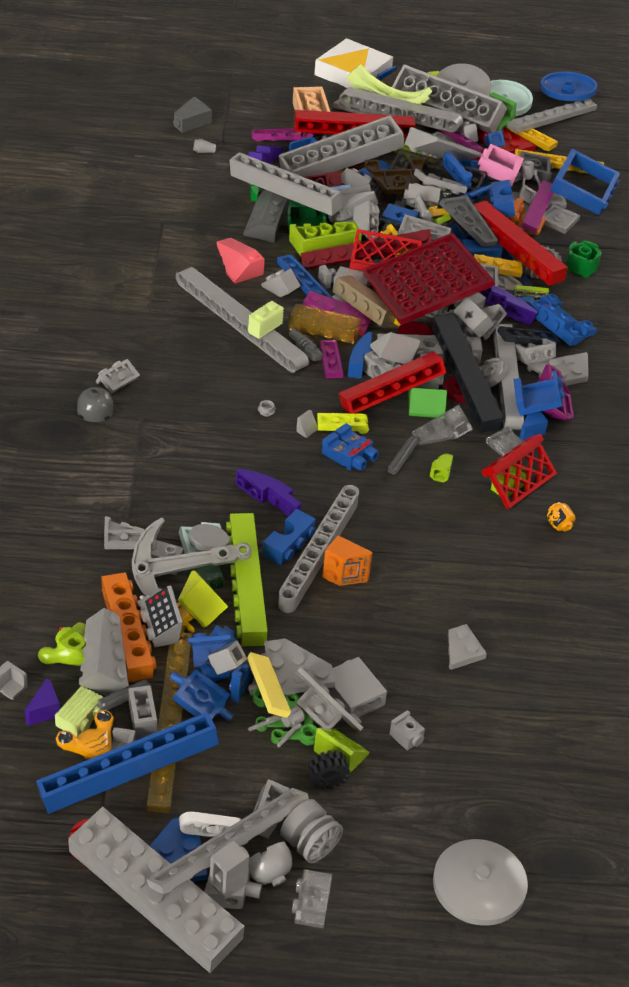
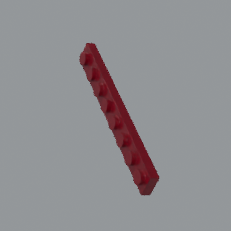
[301,229,432,270]

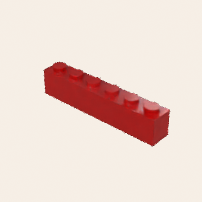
[338,352,446,414]

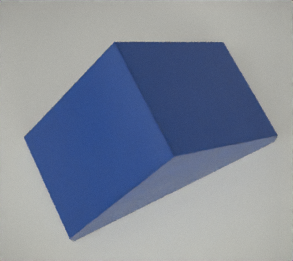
[519,411,548,440]

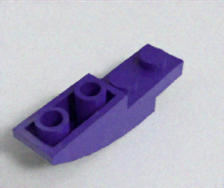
[236,469,301,516]

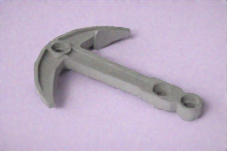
[132,518,251,597]

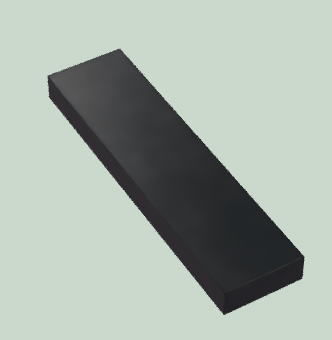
[497,326,561,347]

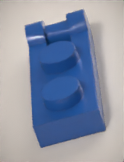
[443,152,472,190]

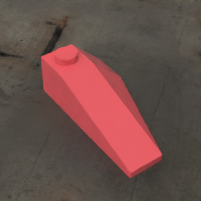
[217,238,264,284]

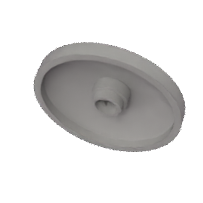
[436,64,491,96]
[433,839,528,925]

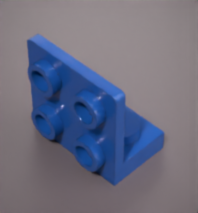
[188,632,235,668]

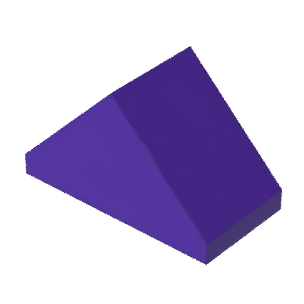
[25,679,60,725]

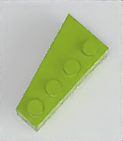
[289,221,362,256]

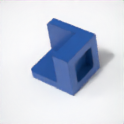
[484,130,505,149]

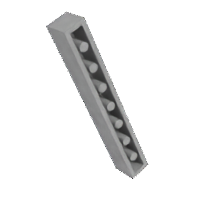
[230,152,342,216]

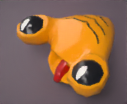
[56,710,114,759]

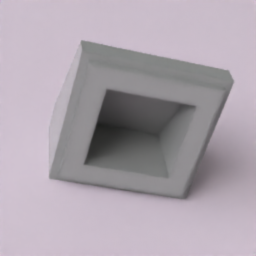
[296,410,318,438]

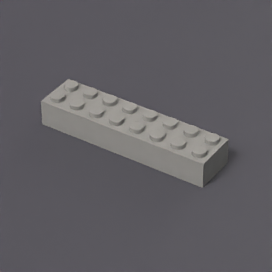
[392,65,507,133]
[279,115,404,177]
[68,807,244,973]

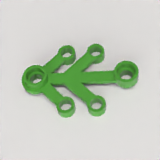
[253,688,317,745]

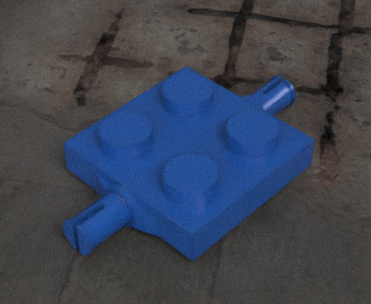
[170,669,234,722]

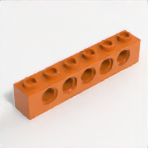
[102,572,157,683]

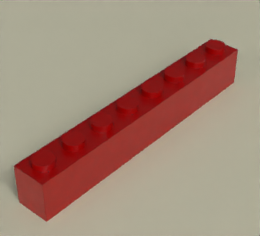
[294,110,415,138]
[473,201,568,286]

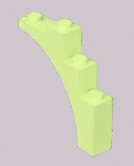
[346,64,432,114]

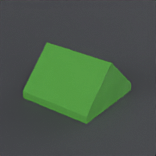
[408,388,447,418]

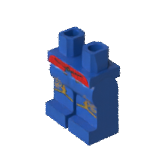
[322,423,379,471]

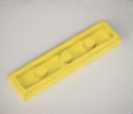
[247,652,291,718]

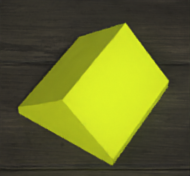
[178,570,228,628]

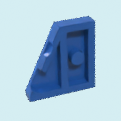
[229,660,254,703]

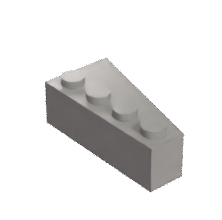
[79,608,129,696]

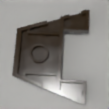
[364,158,424,195]

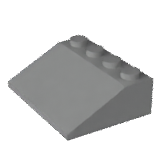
[404,127,482,162]

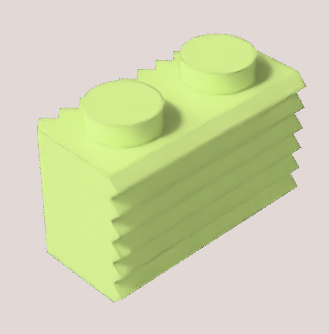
[248,301,284,339]
[55,686,103,737]

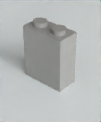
[328,657,387,717]

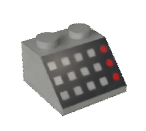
[141,586,182,648]

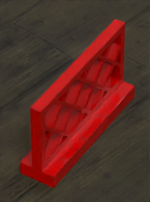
[349,229,422,271]
[481,433,557,509]

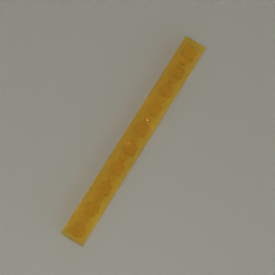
[147,633,192,813]

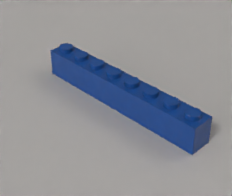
[36,712,219,814]

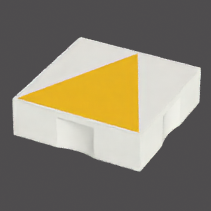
[315,38,393,88]

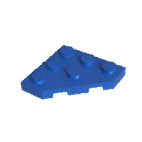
[150,818,208,882]

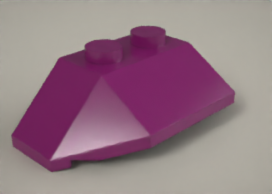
[538,363,574,421]

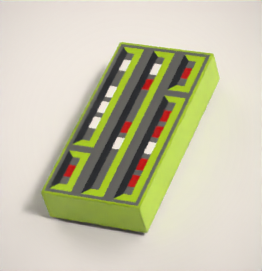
[514,285,549,301]

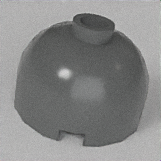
[77,387,114,422]

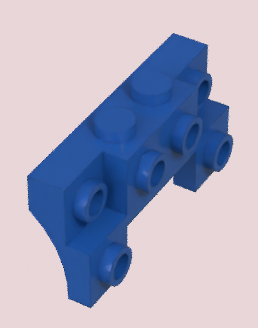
[527,294,598,346]

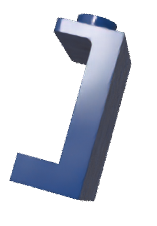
[513,370,565,416]

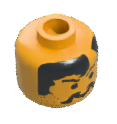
[547,502,576,531]

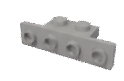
[294,667,363,732]

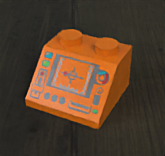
[322,536,373,586]

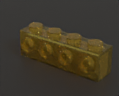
[289,304,361,344]

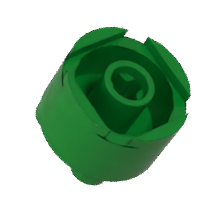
[566,240,602,278]

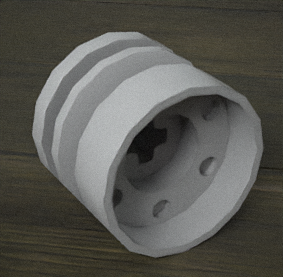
[280,799,343,863]

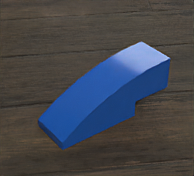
[348,332,372,378]

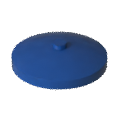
[540,72,597,101]

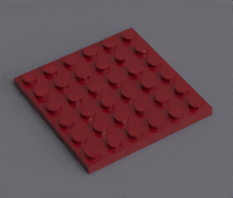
[362,232,495,325]

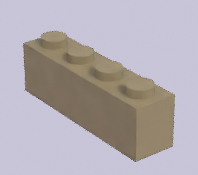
[332,275,395,326]

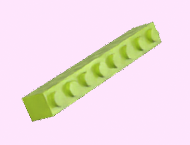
[226,513,267,646]

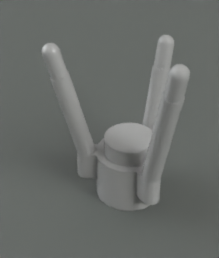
[248,706,305,747]

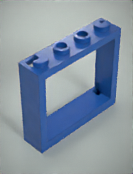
[550,149,620,215]

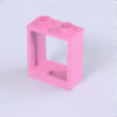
[478,144,524,186]

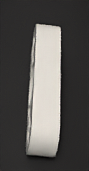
[179,812,241,837]

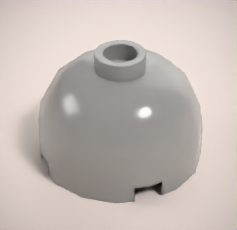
[248,841,293,886]

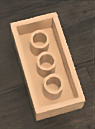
[293,87,330,134]

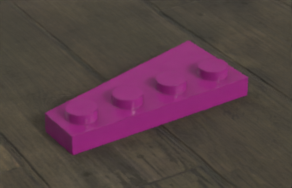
[251,128,313,141]
[302,291,371,336]

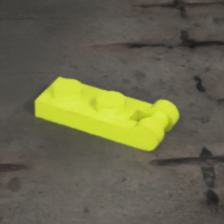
[317,413,369,434]

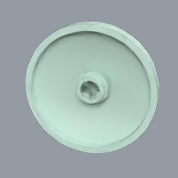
[490,80,533,116]

